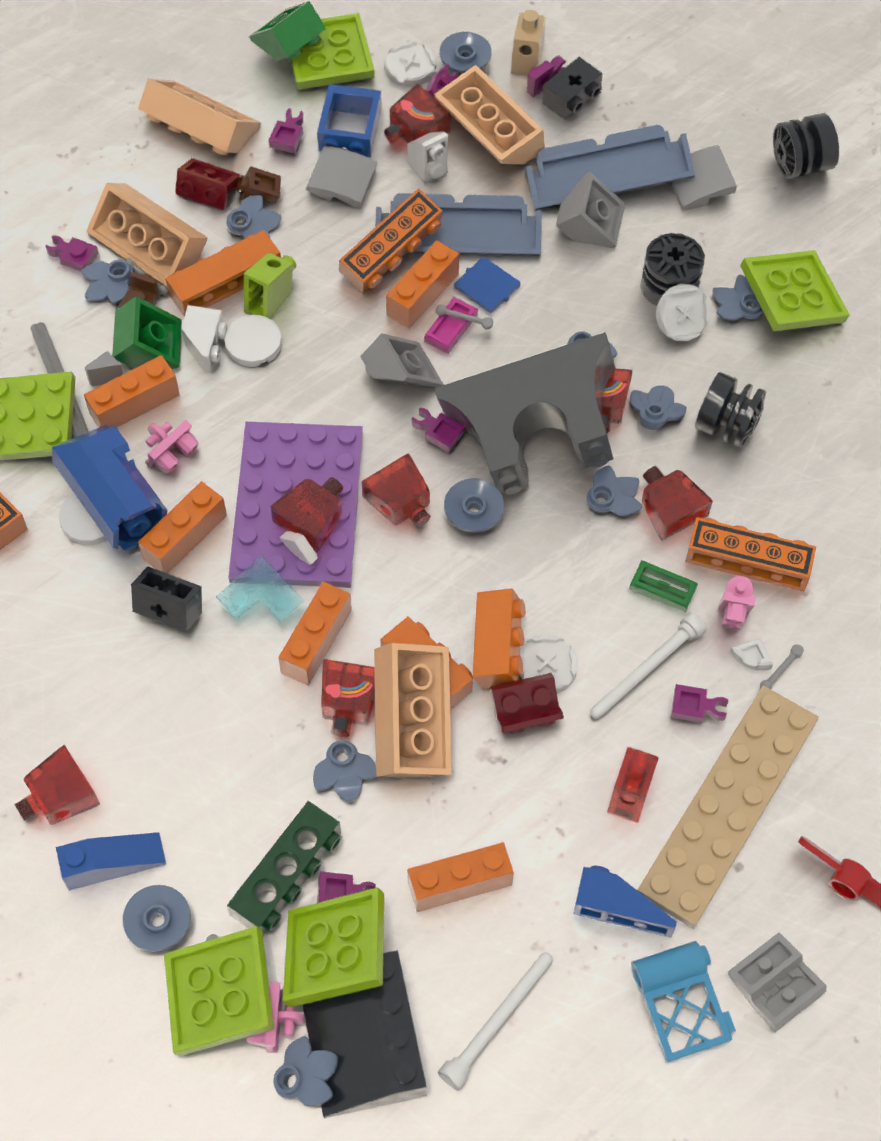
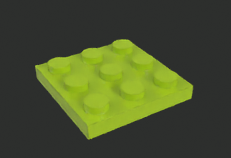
[291,13,375,90]
[740,250,850,331]
[0,371,76,461]
[283,887,384,1008]
[164,926,274,1057]

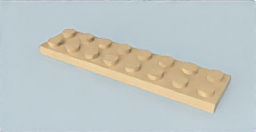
[637,685,819,929]

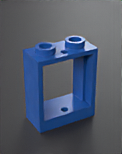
[317,84,382,158]

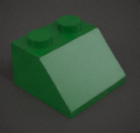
[249,1,326,61]
[112,296,182,369]

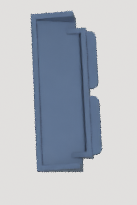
[525,125,695,210]
[375,193,542,256]

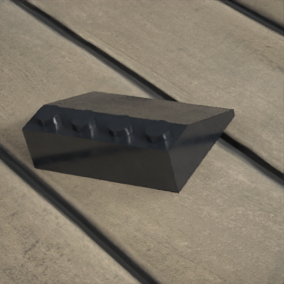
[302,950,427,1119]

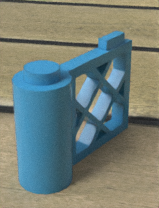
[631,941,736,1063]

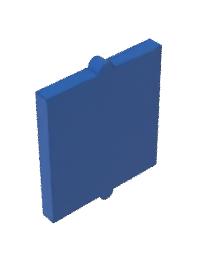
[454,256,521,313]

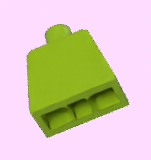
[244,253,297,319]

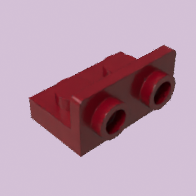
[175,158,241,210]
[490,673,564,734]

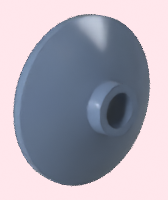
[439,32,492,73]
[444,478,504,532]
[123,885,191,952]

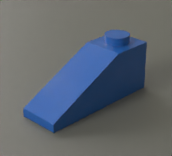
[56,832,167,891]
[573,865,677,938]

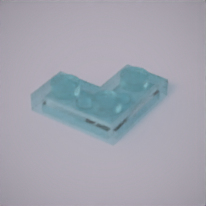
[216,555,304,622]

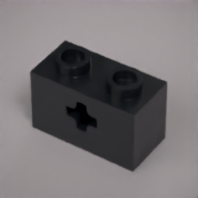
[542,57,603,120]
[131,566,202,632]

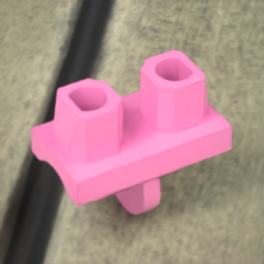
[145,420,199,474]
[718,576,756,629]
[247,982,305,1053]

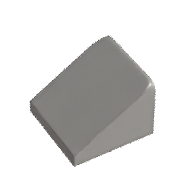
[84,351,123,386]

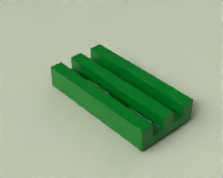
[629,560,698,613]

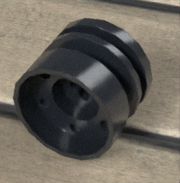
[773,113,839,179]
[640,233,705,306]
[695,372,766,448]

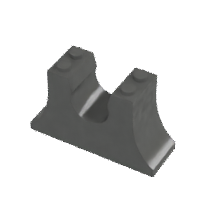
[434,332,616,495]

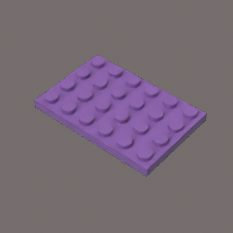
[228,421,363,588]

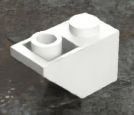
[407,132,448,183]
[181,305,227,373]

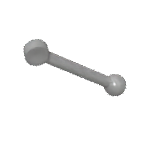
[125,258,168,296]
[435,305,493,329]
[760,644,804,689]

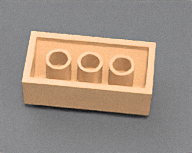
[434,65,545,165]
[138,79,261,155]
[86,183,208,286]
[374,643,452,778]

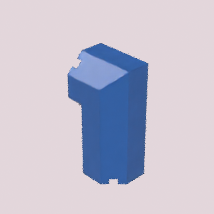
[52,425,167,551]

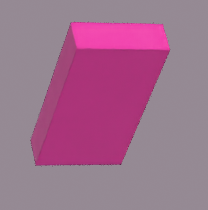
[424,297,478,354]

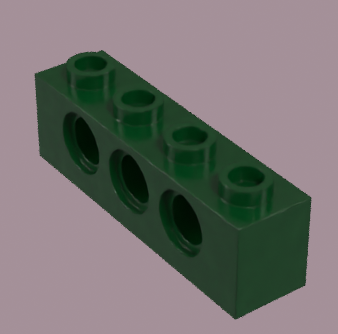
[226,801,342,935]

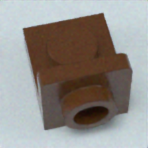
[237,166,281,203]
[118,271,160,308]

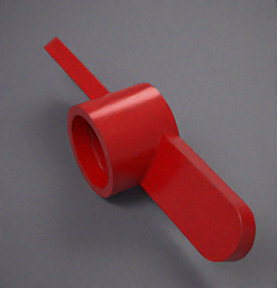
[798,836,881,908]

